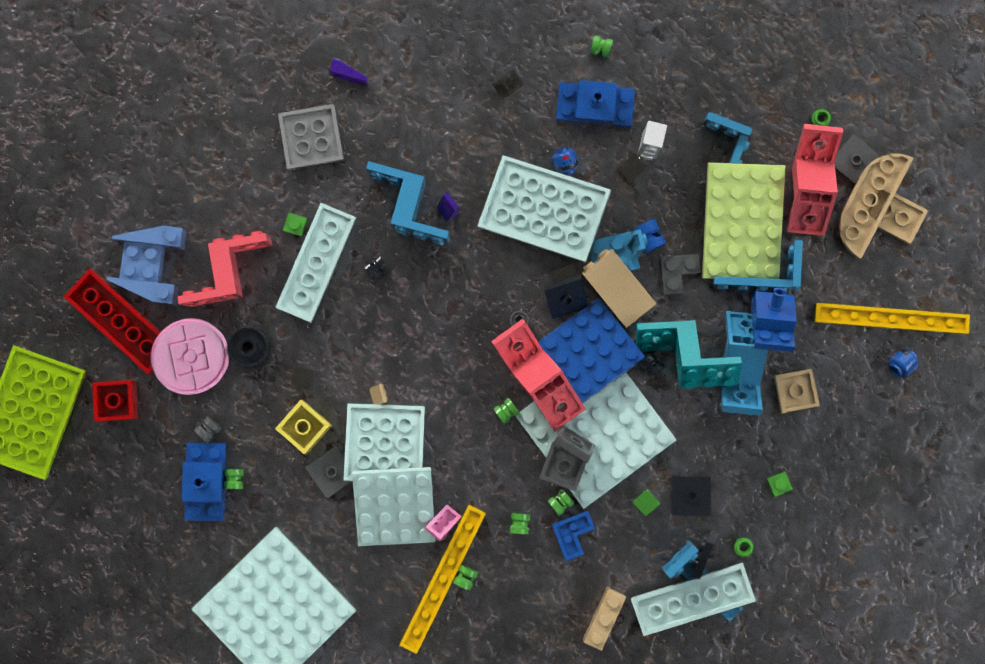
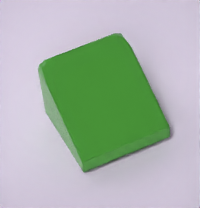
[632,489,661,517]

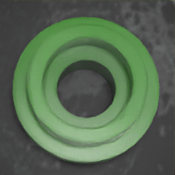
[811,109,831,126]
[734,538,754,557]

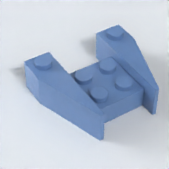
[106,226,187,306]

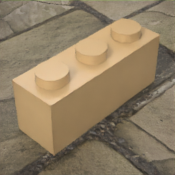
[583,587,626,651]

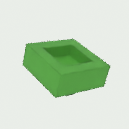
[283,213,308,237]
[766,471,793,497]

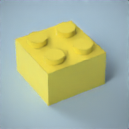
[275,400,332,454]

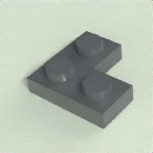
[660,254,700,295]

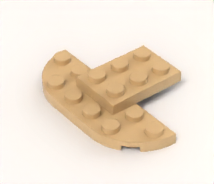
[839,154,929,259]

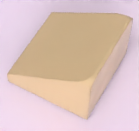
[370,384,388,405]

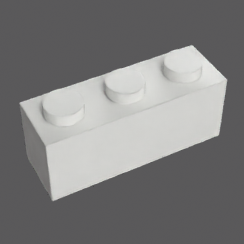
[637,121,667,160]

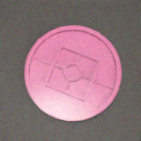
[151,318,229,395]

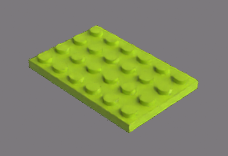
[0,345,87,480]

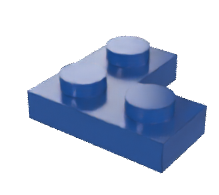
[552,510,595,561]

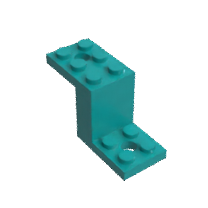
[635,320,742,389]

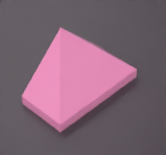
[425,505,462,541]

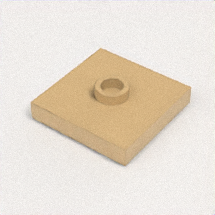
[773,368,820,414]

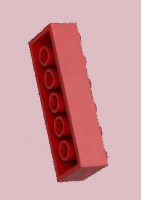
[64,269,162,376]

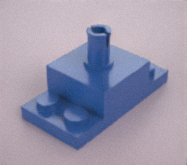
[556,80,635,128]
[750,288,797,352]
[182,443,226,521]

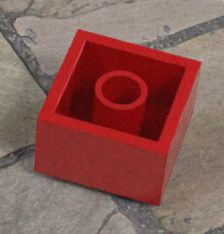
[92,380,139,422]

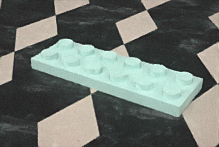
[275,203,356,323]
[631,563,756,636]

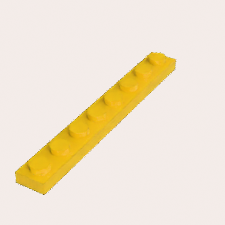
[814,303,970,334]
[399,505,486,654]

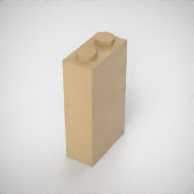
[582,249,656,328]

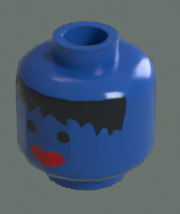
[552,146,579,176]
[889,349,918,377]

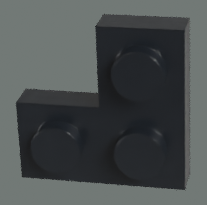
[691,530,719,579]

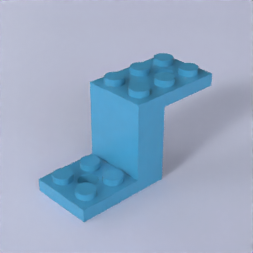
[366,161,450,246]
[720,311,768,416]

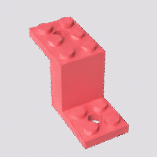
[786,124,843,236]
[177,231,272,308]
[491,319,586,432]

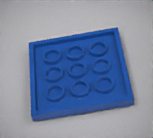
[538,298,645,403]

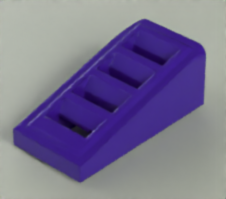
[330,58,369,86]
[437,193,459,222]

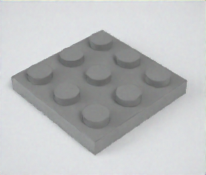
[278,104,344,170]

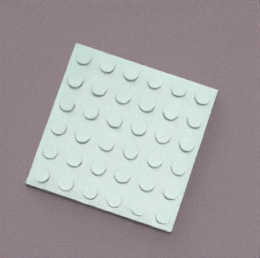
[516,373,676,509]
[192,527,356,664]

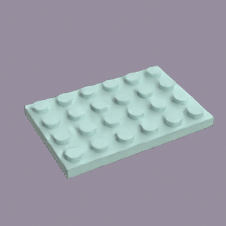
[478,155,611,263]

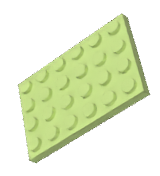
[702,163,785,279]

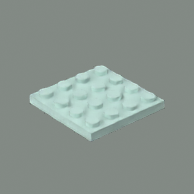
[344,404,425,482]
[352,467,436,546]

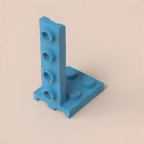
[703,112,753,164]
[589,229,648,271]
[713,240,803,293]
[662,541,743,622]

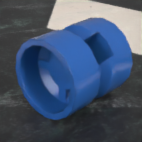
[633,219,666,254]

